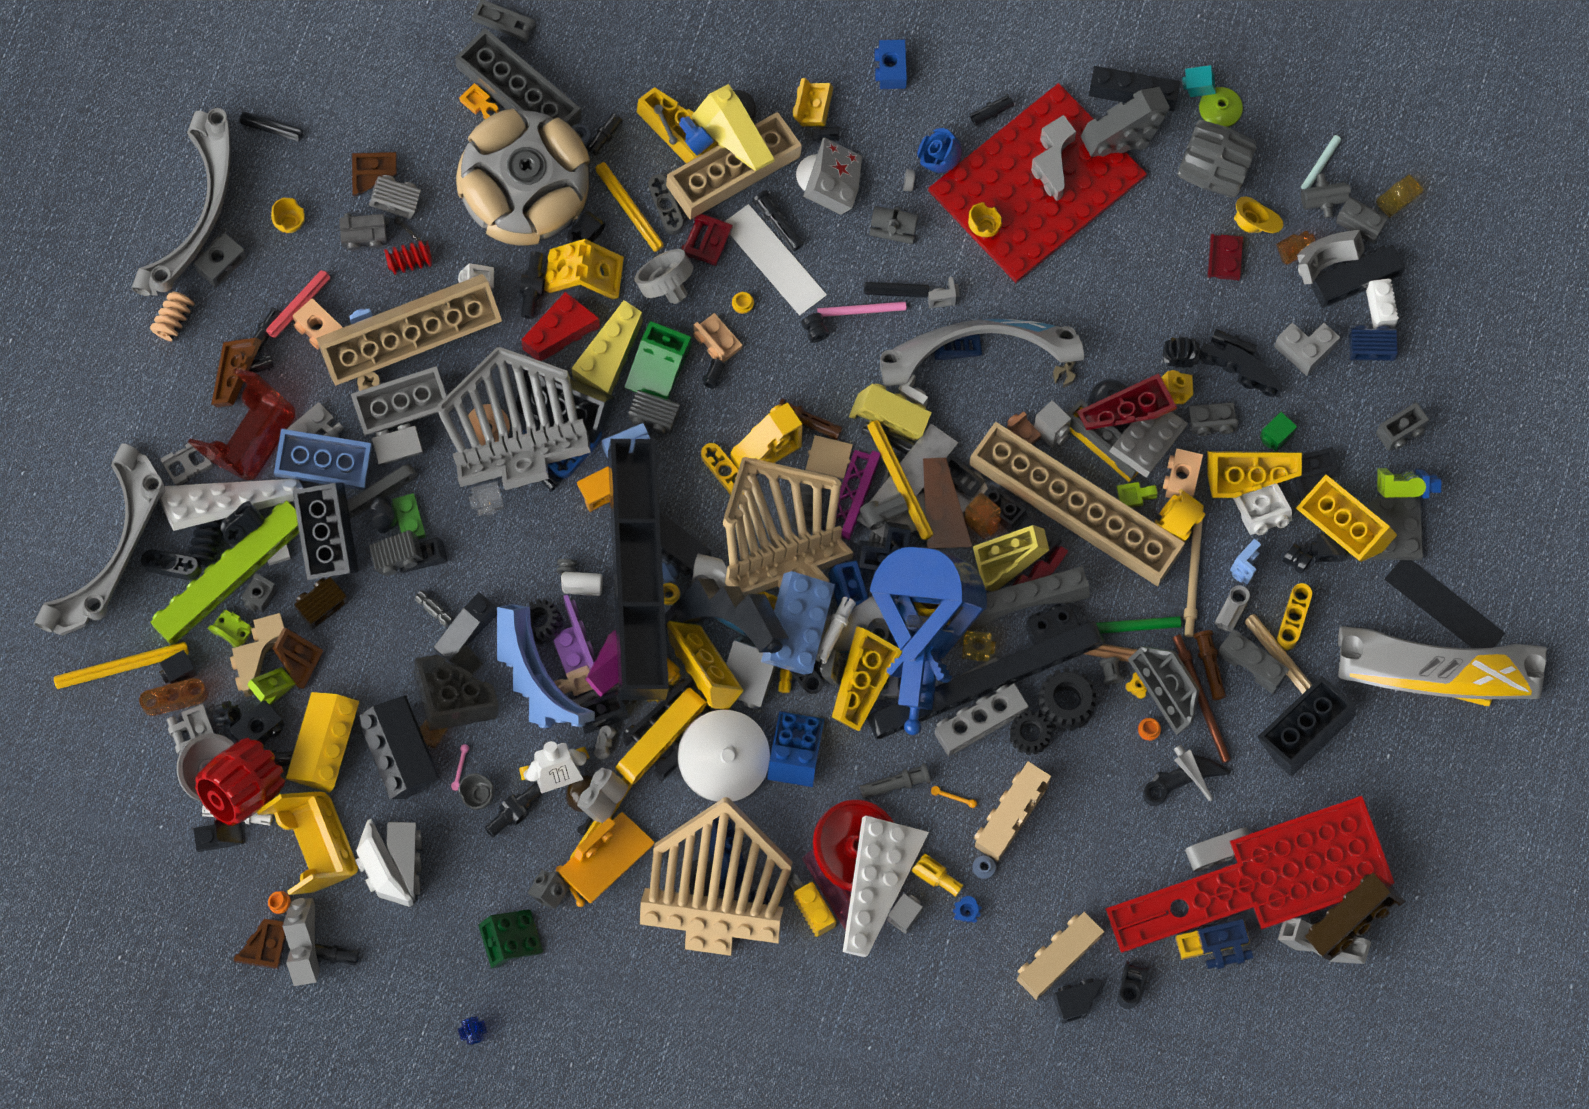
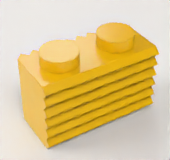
[793,882,836,937]

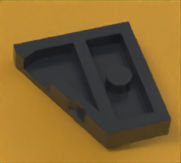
[1294,447,1339,500]

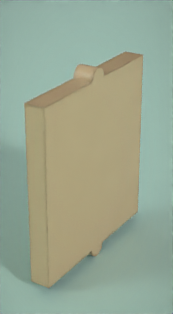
[806,435,853,480]

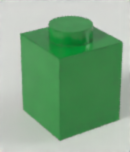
[1260,412,1297,451]

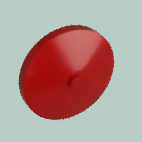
[813,800,894,892]

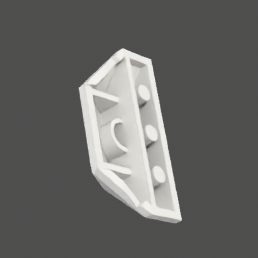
[355,819,413,907]

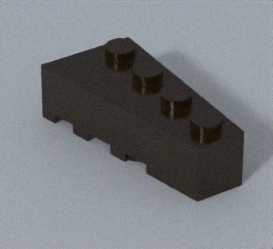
[1305,872,1406,961]

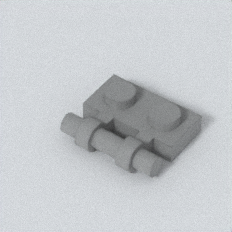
[286,402,344,438]
[167,704,214,754]

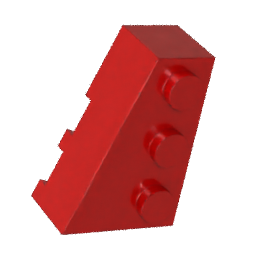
[521,292,600,361]

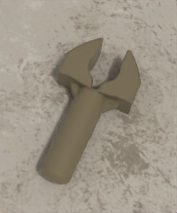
[1053,361,1076,387]

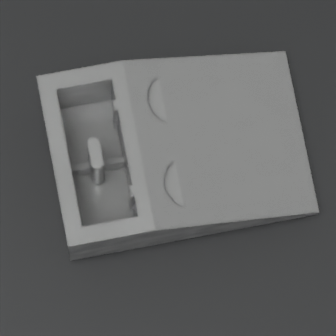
[387,822,422,902]

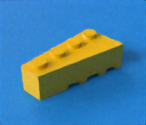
[636,87,719,163]
[832,626,902,731]

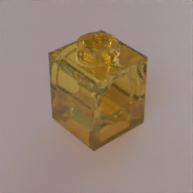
[962,631,996,661]

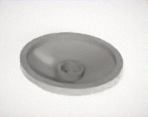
[177,734,234,802]

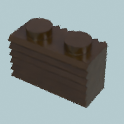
[294,577,348,629]

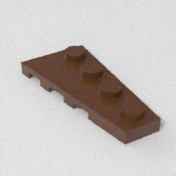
[923,457,972,549]

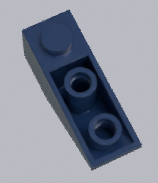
[709,818,746,891]

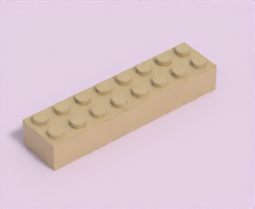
[316,274,502,386]

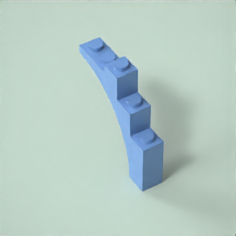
[497,604,595,728]

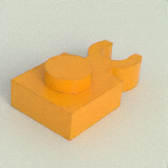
[459,83,499,119]

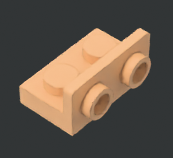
[693,313,743,362]

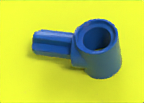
[679,116,714,156]

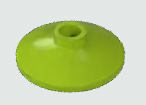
[1199,87,1243,127]

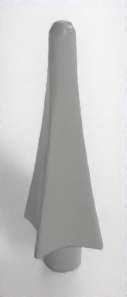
[1174,745,1213,801]

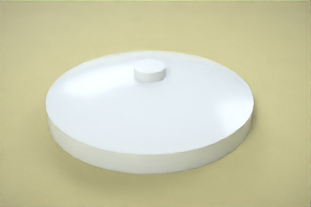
[678,710,770,802]

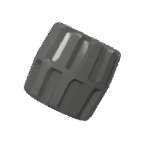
[1178,120,1257,197]

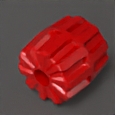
[195,738,285,826]

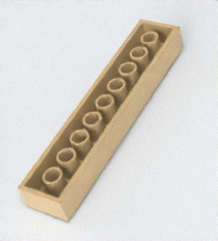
[969,421,1185,586]

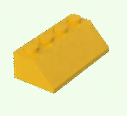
[1296,475,1397,562]
[667,621,744,710]
[286,692,359,793]

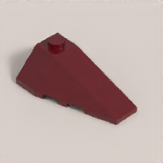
[1077,373,1177,430]

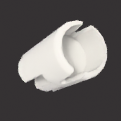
[561,571,603,596]

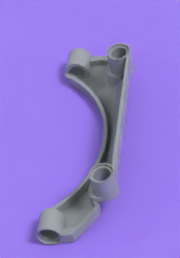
[34,443,165,636]

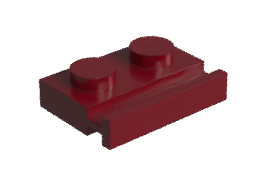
[1207,234,1243,281]

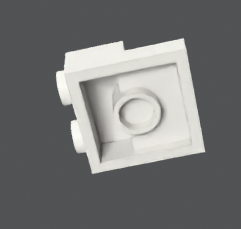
[1233,484,1292,535]

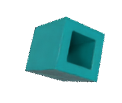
[1182,65,1216,97]

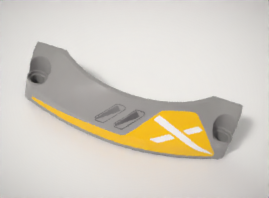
[1338,626,1546,699]

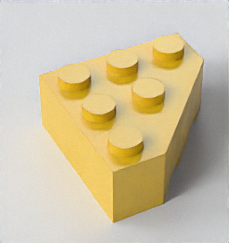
[730,403,802,479]

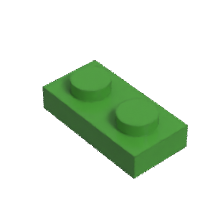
[392,493,426,539]

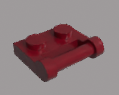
[681,214,733,266]

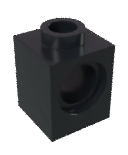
[1310,534,1345,562]
[159,650,197,688]

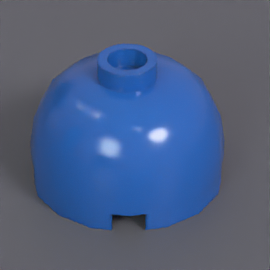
[917,128,962,173]

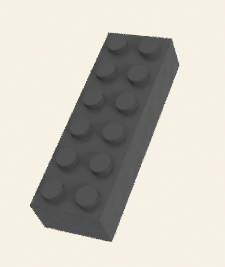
[455,28,582,127]

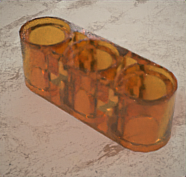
[139,678,208,716]

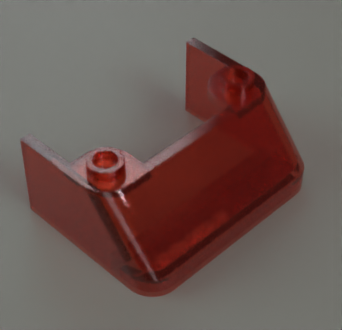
[188,369,295,480]

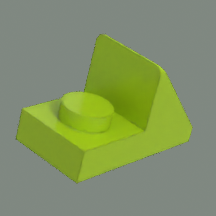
[247,667,296,705]

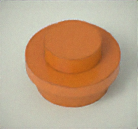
[1138,718,1161,741]
[268,891,291,914]

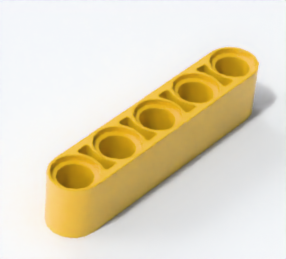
[615,687,707,785]

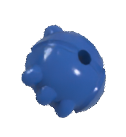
[953,896,982,923]

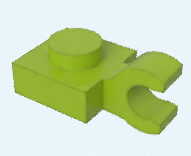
[1117,482,1157,508]

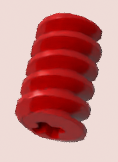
[384,241,432,275]

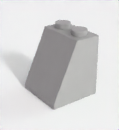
[726,635,777,709]

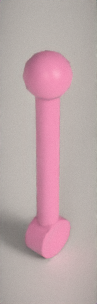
[451,744,469,791]

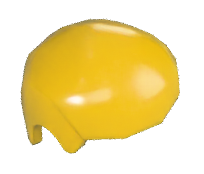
[271,198,305,233]
[968,202,1002,238]

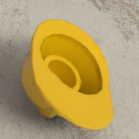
[1234,196,1284,233]

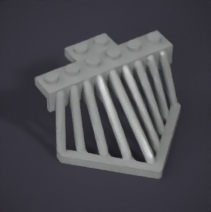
[437,347,591,490]

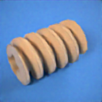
[150,292,195,341]

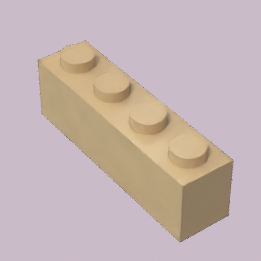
[1017,912,1104,1000]

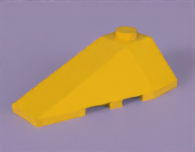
[1207,451,1302,498]

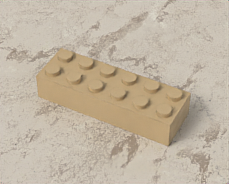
[666,112,802,220]

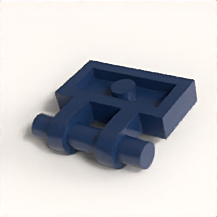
[1197,919,1253,969]

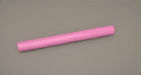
[817,302,906,317]

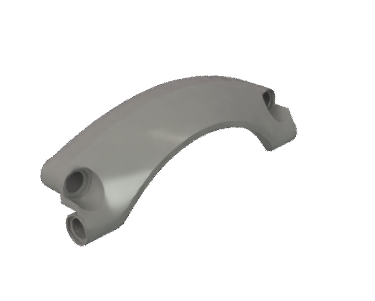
[132,108,231,296]

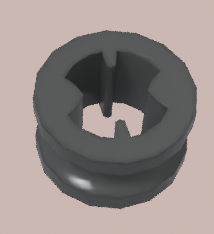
[557,559,577,575]
[786,872,803,895]

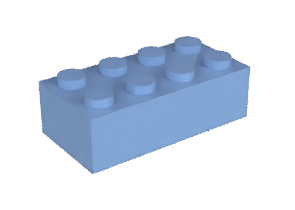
[274,429,372,490]
[761,571,835,675]

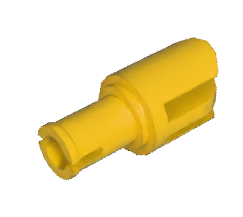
[912,854,964,897]

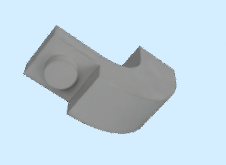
[1297,230,1365,284]

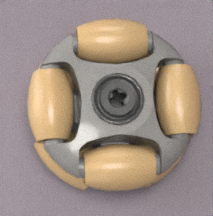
[456,109,590,246]

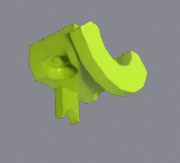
[207,609,252,648]

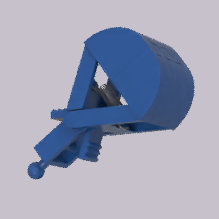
[870,547,987,735]

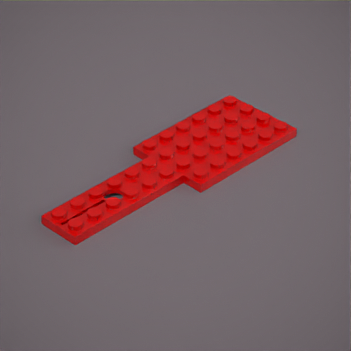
[1105,796,1395,953]

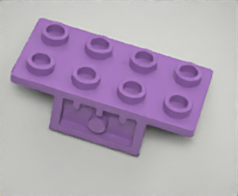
[553,594,595,674]

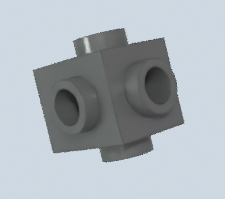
[528,870,570,910]

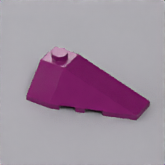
[585,630,619,697]

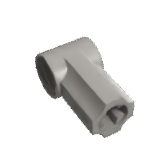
[1214,585,1250,632]

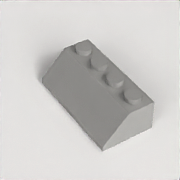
[351,366,446,436]

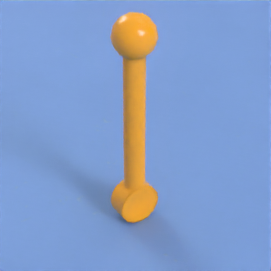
[931,786,977,808]
[556,865,585,907]

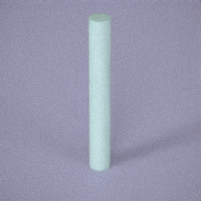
[1301,135,1341,189]

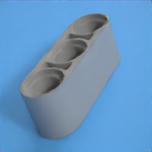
[1185,827,1250,872]

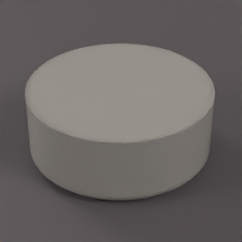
[903,169,915,192]

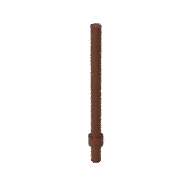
[1173,635,1231,763]

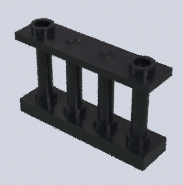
[623,676,723,782]

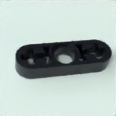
[141,549,202,581]

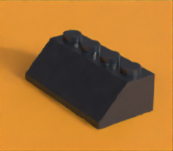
[516,370,615,443]
[292,482,359,580]
[1258,676,1356,777]
[357,696,440,799]

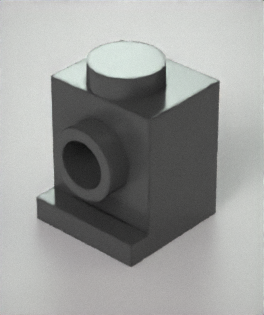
[242,573,277,613]

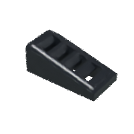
[946,454,985,499]
[400,537,448,573]

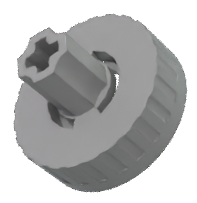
[634,249,693,304]

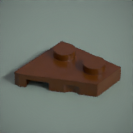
[273,628,324,689]
[234,918,286,969]

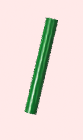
[1096,616,1181,634]

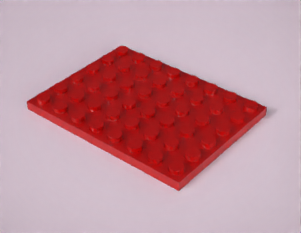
[928,83,1147,283]

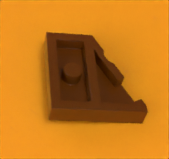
[352,152,397,196]

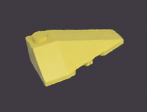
[692,84,774,171]

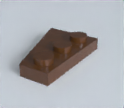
[211,338,262,407]

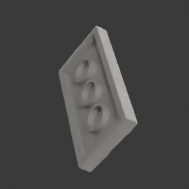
[1109,412,1188,477]

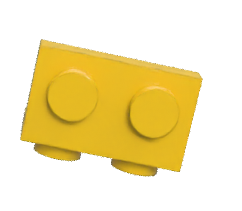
[793,78,834,126]

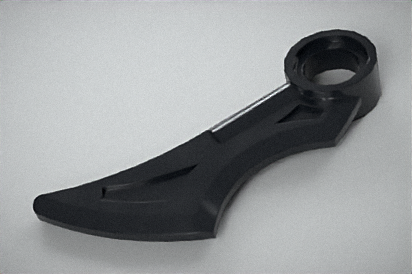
[1143,755,1231,806]

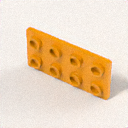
[558,812,654,903]

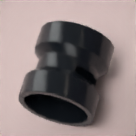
[801,313,830,343]
[1282,543,1314,574]

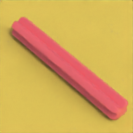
[266,270,330,338]

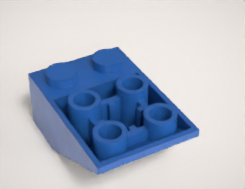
[767,711,825,787]

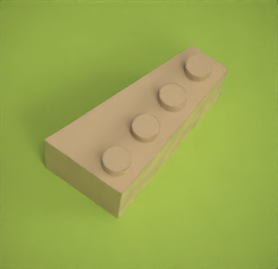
[974,761,1051,862]

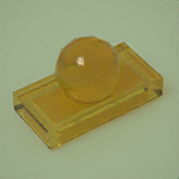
[1376,174,1424,218]

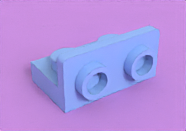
[1230,539,1261,584]

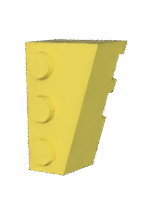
[849,384,932,441]
[973,525,1049,592]

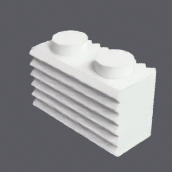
[1366,279,1399,329]

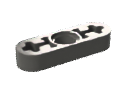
[648,174,683,235]

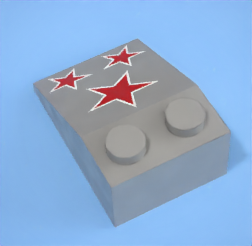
[803,138,862,215]

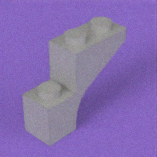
[1031,115,1076,201]
[282,898,320,986]
[1278,918,1371,964]

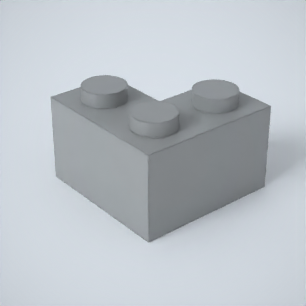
[1274,323,1340,376]

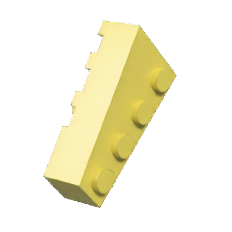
[571,300,643,395]

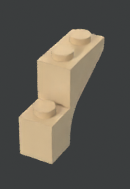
[230,613,285,697]

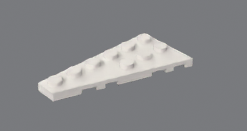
[155,479,303,531]
[843,816,929,957]

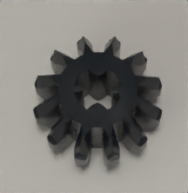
[1163,336,1201,368]

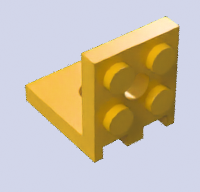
[544,239,624,300]

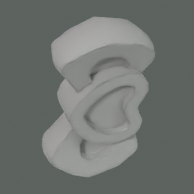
[593,725,616,759]

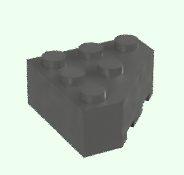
[1081,87,1170,157]

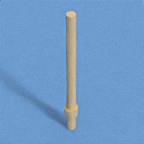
[1184,508,1204,637]

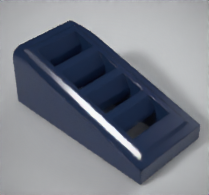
[934,334,982,360]

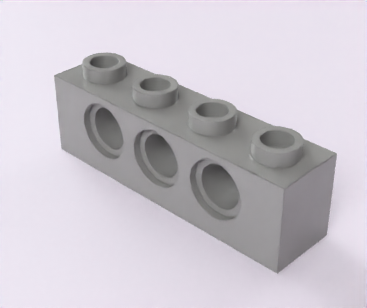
[934,684,1029,757]

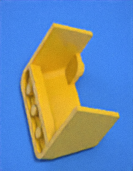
[257,791,358,895]

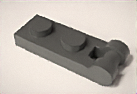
[472,0,536,43]

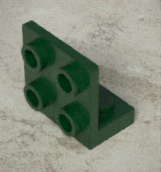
[478,909,543,969]

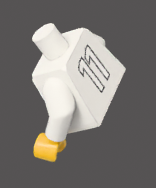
[519,741,590,794]

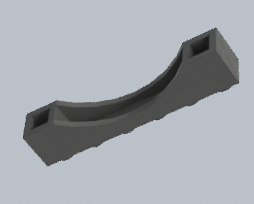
[953,566,1090,633]

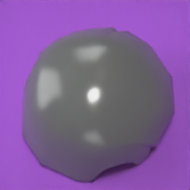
[458,773,495,810]

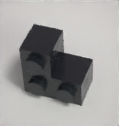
[857,521,911,570]

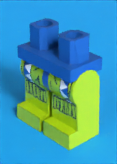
[1377,468,1441,498]

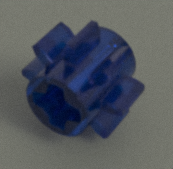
[458,1016,488,1045]

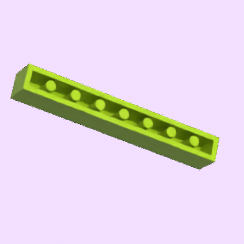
[150,500,299,645]

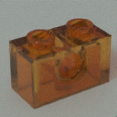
[964,492,1001,539]

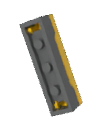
[1066,399,1139,482]

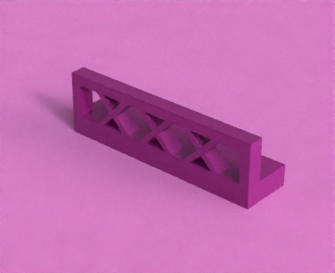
[824,450,881,540]

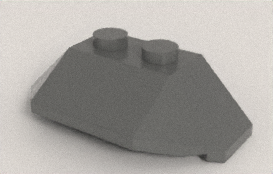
[1128,646,1200,735]

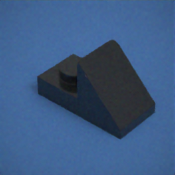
[193,820,244,852]

